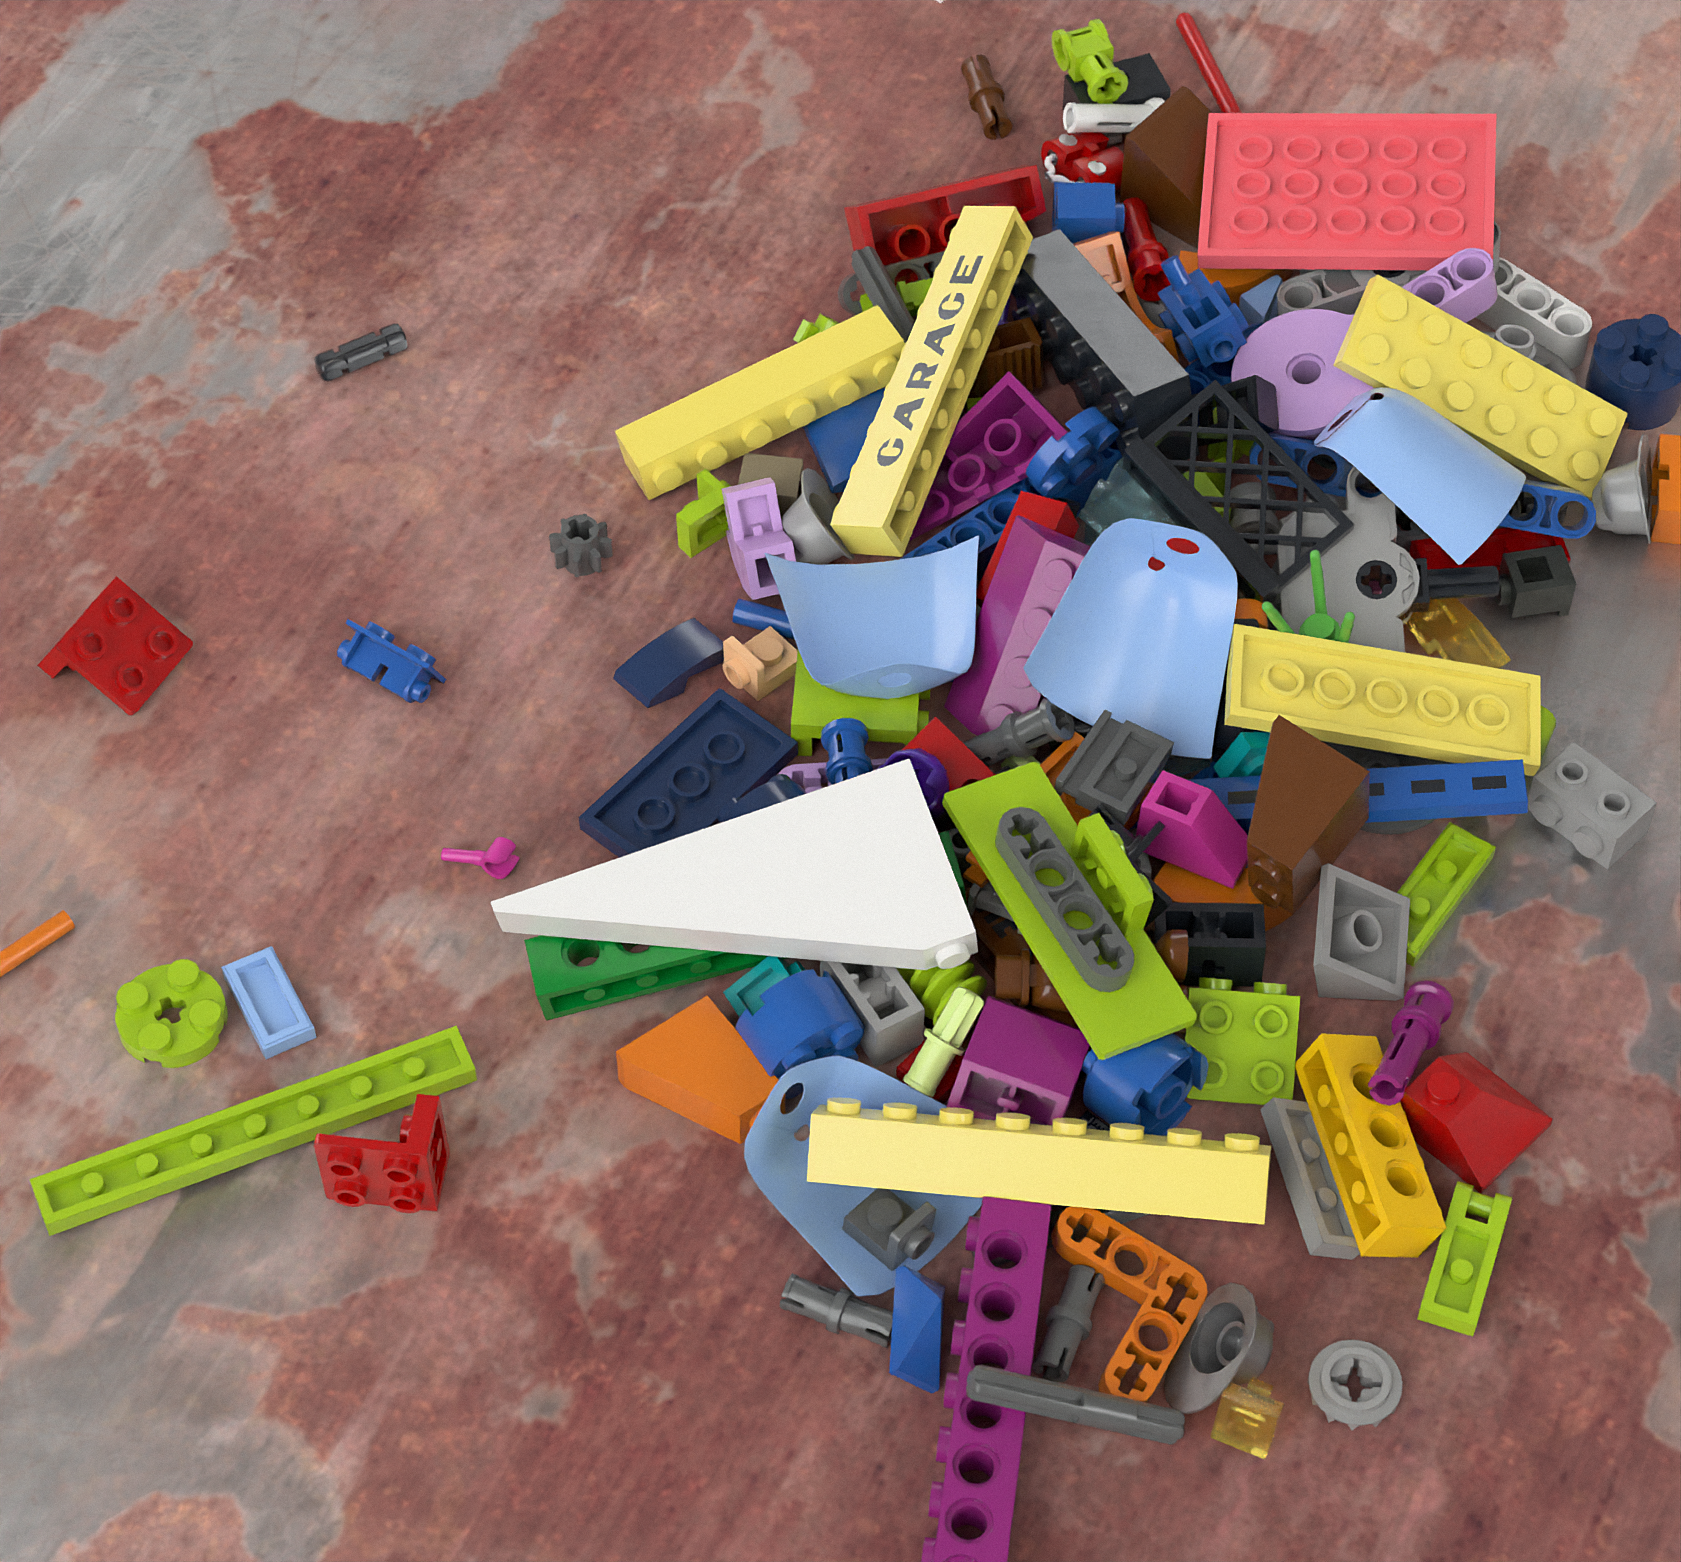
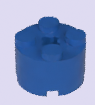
[736,969,865,1099]
[1082,1033,1208,1136]

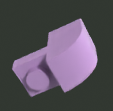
[722,477,796,600]

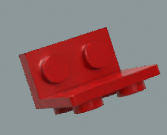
[37,576,193,716]
[313,1094,450,1213]

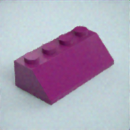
[944,515,1091,736]

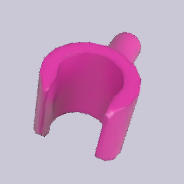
[441,837,520,879]

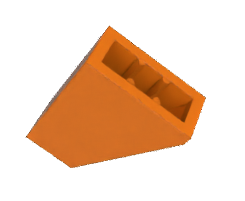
[616,995,786,1144]

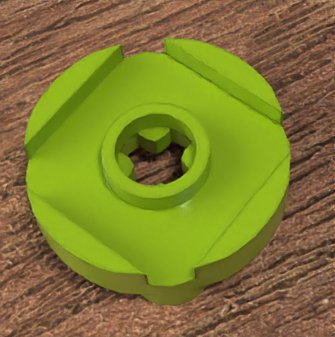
[115,959,228,1068]

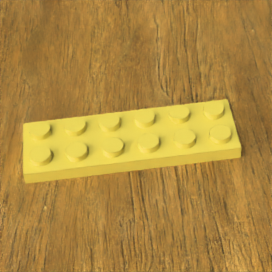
[1333,274,1628,501]
[1224,624,1541,776]

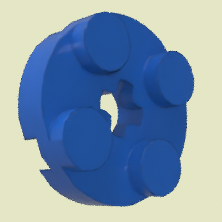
[1025,407,1120,498]

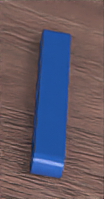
[1249,433,1596,539]

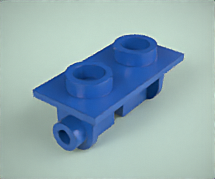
[337,619,446,703]

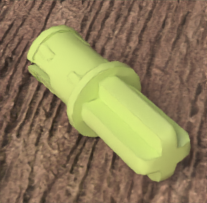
[903,987,984,1097]

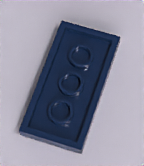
[579,688,798,858]

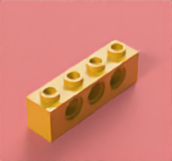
[1295,1033,1447,1258]

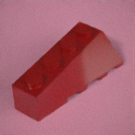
[844,165,1046,287]

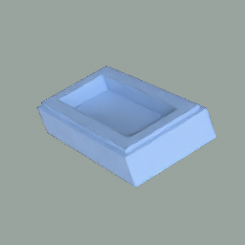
[221,946,316,1059]

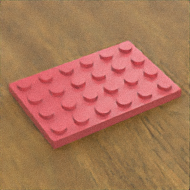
[1197,113,1496,270]

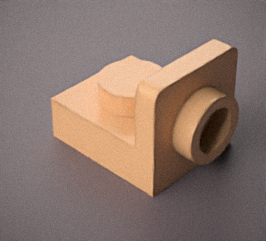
[723,626,798,701]

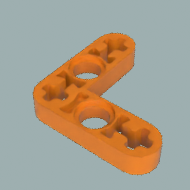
[1051,1206,1208,1403]

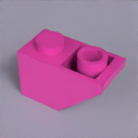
[1136,770,1248,889]

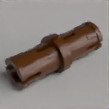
[961,55,1012,140]

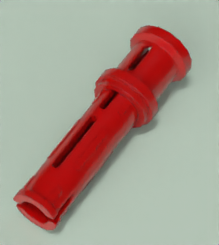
[1123,198,1171,301]

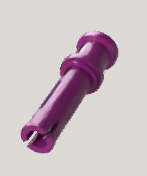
[1368,980,1454,1105]

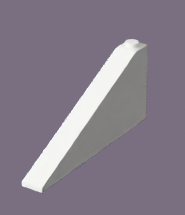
[491,759,978,970]

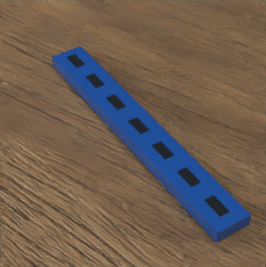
[1130,759,1528,830]

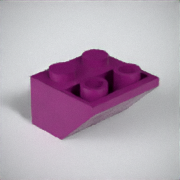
[946,996,1090,1126]

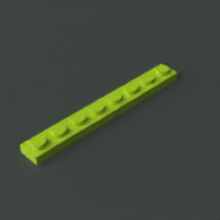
[29,1025,477,1236]

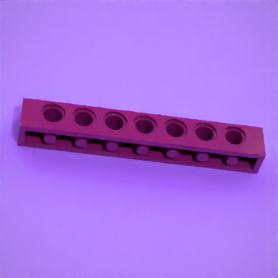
[921,1196,1052,1562]

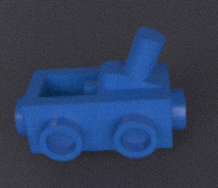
[1157,255,1249,368]

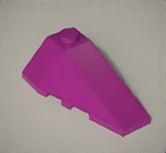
[909,372,1068,541]

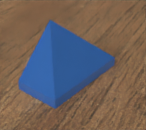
[889,1265,945,1393]

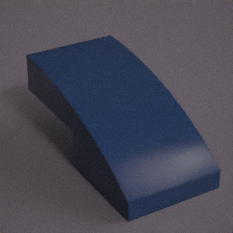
[613,618,724,708]

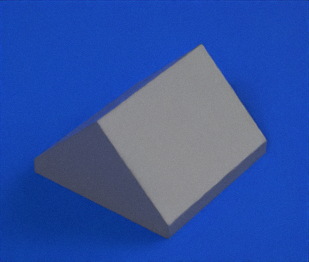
[1313,863,1410,1001]

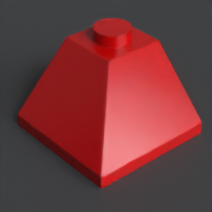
[1400,1052,1553,1194]

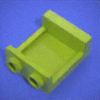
[791,650,931,756]

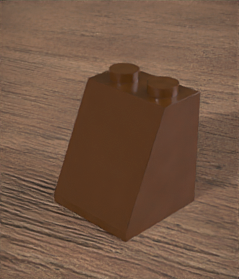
[1119,85,1212,250]
[1247,715,1370,914]

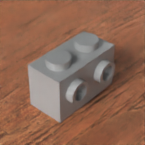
[1528,741,1657,870]

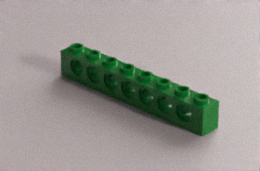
[524,831,968,1021]

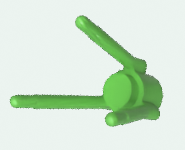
[1262,550,1355,643]

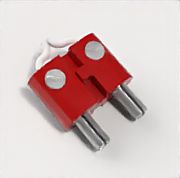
[1041,132,1124,191]

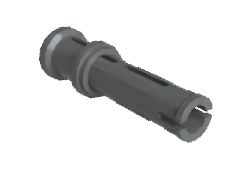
[963,698,1074,767]

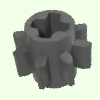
[549,514,613,577]

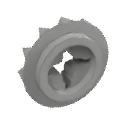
[1307,1340,1402,1430]

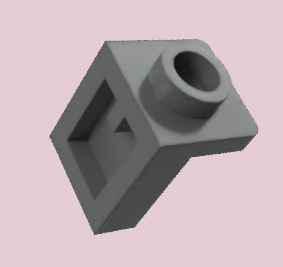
[842,1188,936,1271]

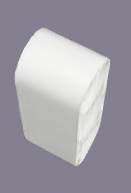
[1476,257,1592,369]

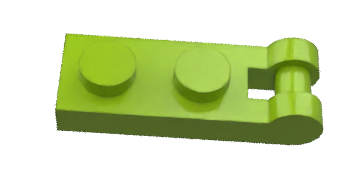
[1417,1181,1513,1337]

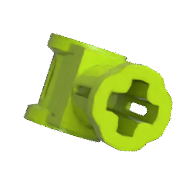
[1052,19,1128,104]

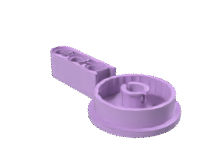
[1231,248,1497,441]

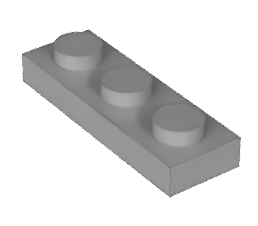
[1260,1097,1360,1260]

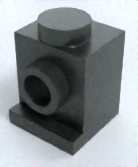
[1494,545,1576,618]

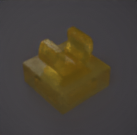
[1210,1378,1285,1459]

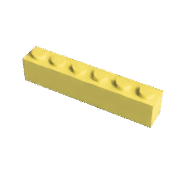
[615,305,905,500]

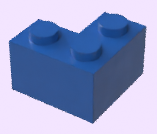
[1052,182,1124,244]

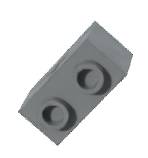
[820,961,925,1067]

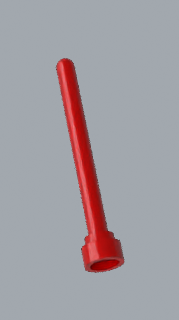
[1176,13,1242,113]

